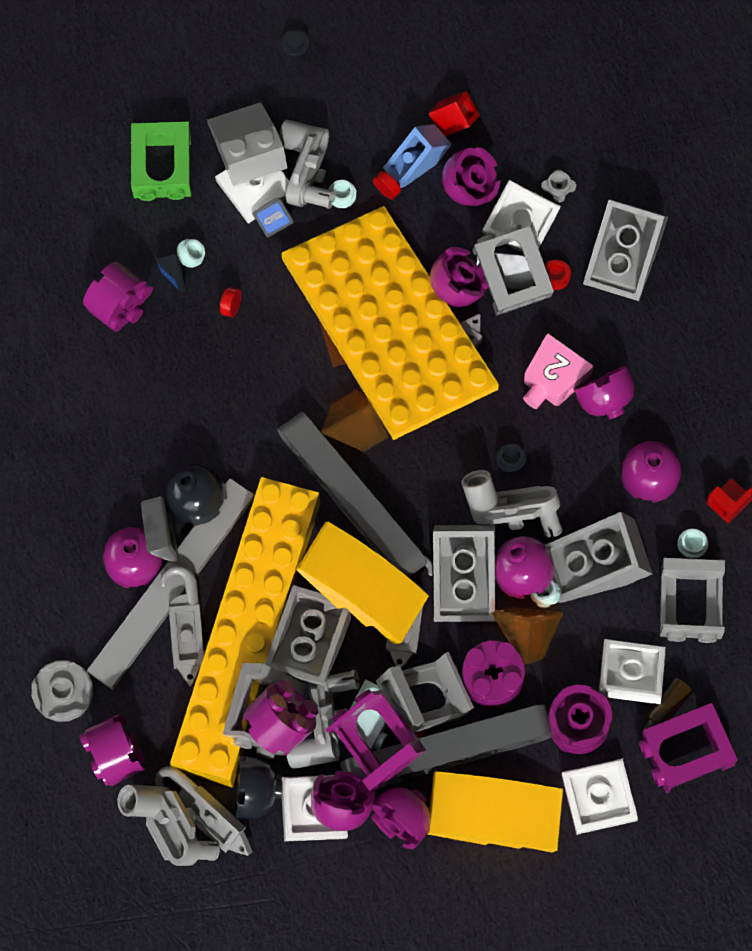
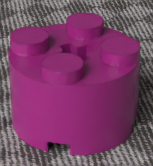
[83,262,153,332]
[462,641,525,710]
[243,679,319,755]
[548,685,612,754]
[80,714,146,786]

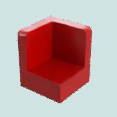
[428,91,480,137]
[706,479,752,524]

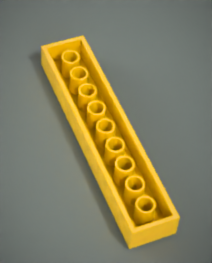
[170,477,320,788]

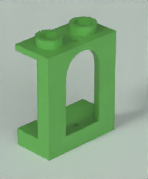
[131,122,191,201]

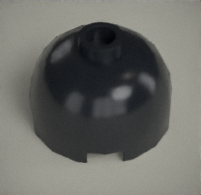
[165,464,227,526]
[235,755,282,819]

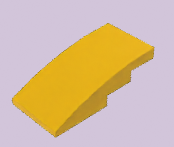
[296,522,429,645]
[427,772,563,852]

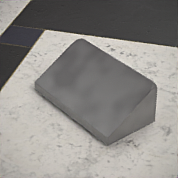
[476,253,534,290]
[141,496,178,562]

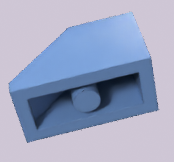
[383,124,452,188]

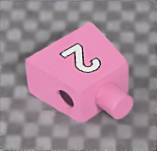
[523,334,593,409]

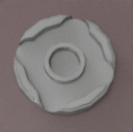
[31,660,93,722]

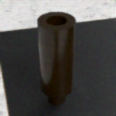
[642,678,692,730]

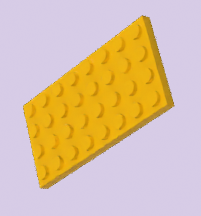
[282,206,499,440]

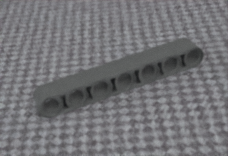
[277,411,427,578]
[340,704,552,787]

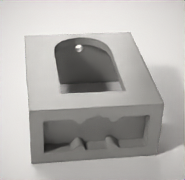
[473,225,554,316]
[660,558,725,643]
[376,652,474,733]
[222,663,307,759]

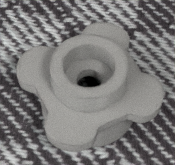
[541,170,576,203]

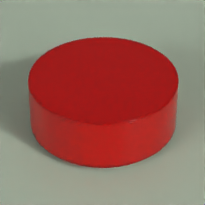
[373,171,401,200]
[544,259,571,290]
[220,287,241,318]

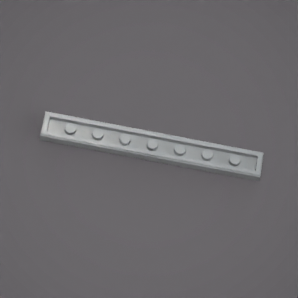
[87,479,255,690]

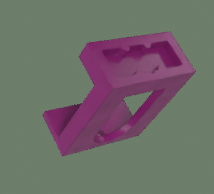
[325,689,427,791]
[639,703,738,793]

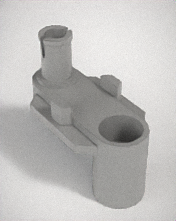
[279,119,335,209]
[461,470,563,537]
[287,670,360,769]
[118,785,220,866]

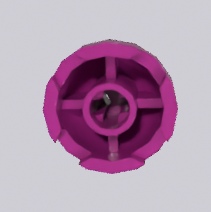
[442,147,500,206]
[430,247,488,307]
[574,366,635,420]
[621,441,681,503]
[103,526,163,588]
[495,536,555,599]
[311,771,375,831]
[371,787,431,850]

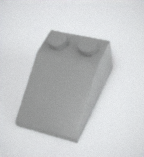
[207,102,287,186]
[583,200,668,301]
[545,512,653,603]
[433,525,495,622]
[265,585,352,686]

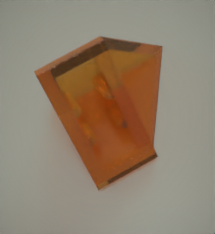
[321,389,388,453]
[491,607,564,664]

